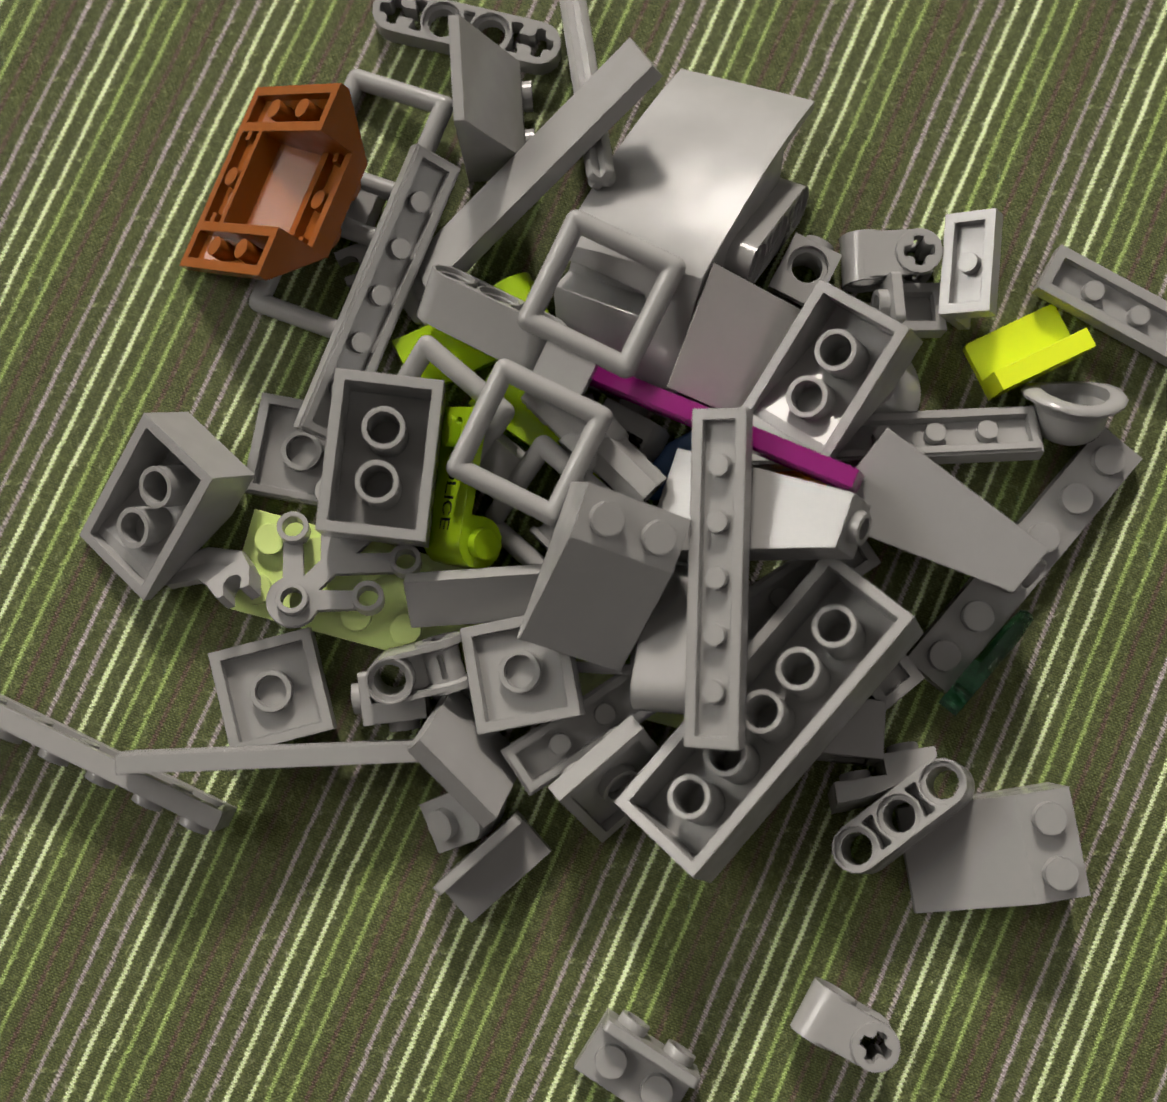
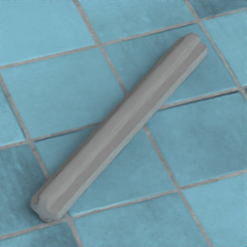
[559,0,616,190]

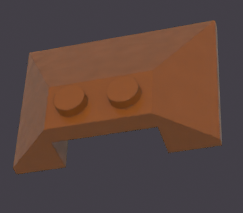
[179,83,368,281]

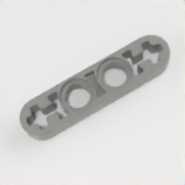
[372,0,561,75]

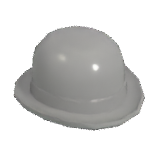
[1020,381,1129,446]

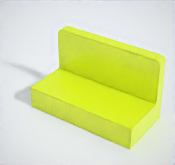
[963,304,1096,401]

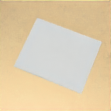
[667,263,801,408]

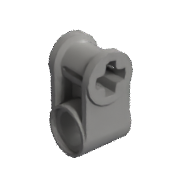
[839,228,943,293]
[365,631,469,705]
[790,977,901,1073]

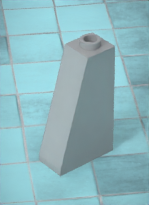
[855,428,1049,592]
[657,448,872,562]

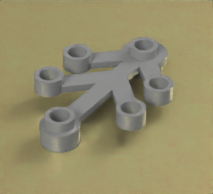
[266,480,422,628]

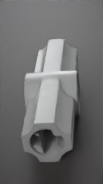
[521,392,667,503]

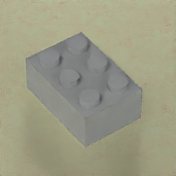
[315,368,447,548]

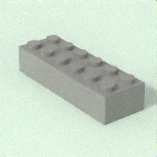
[614,559,923,883]

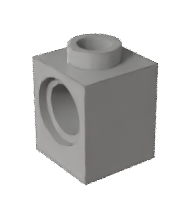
[767,232,842,309]

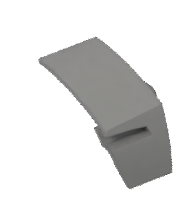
[554,68,815,420]

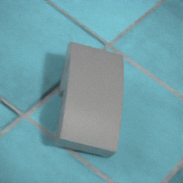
[827,741,938,814]

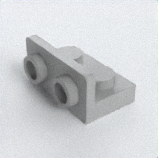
[574,1008,701,1102]

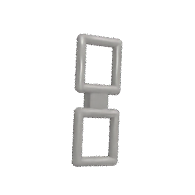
[249,69,453,339]
[446,209,686,526]
[397,335,611,565]

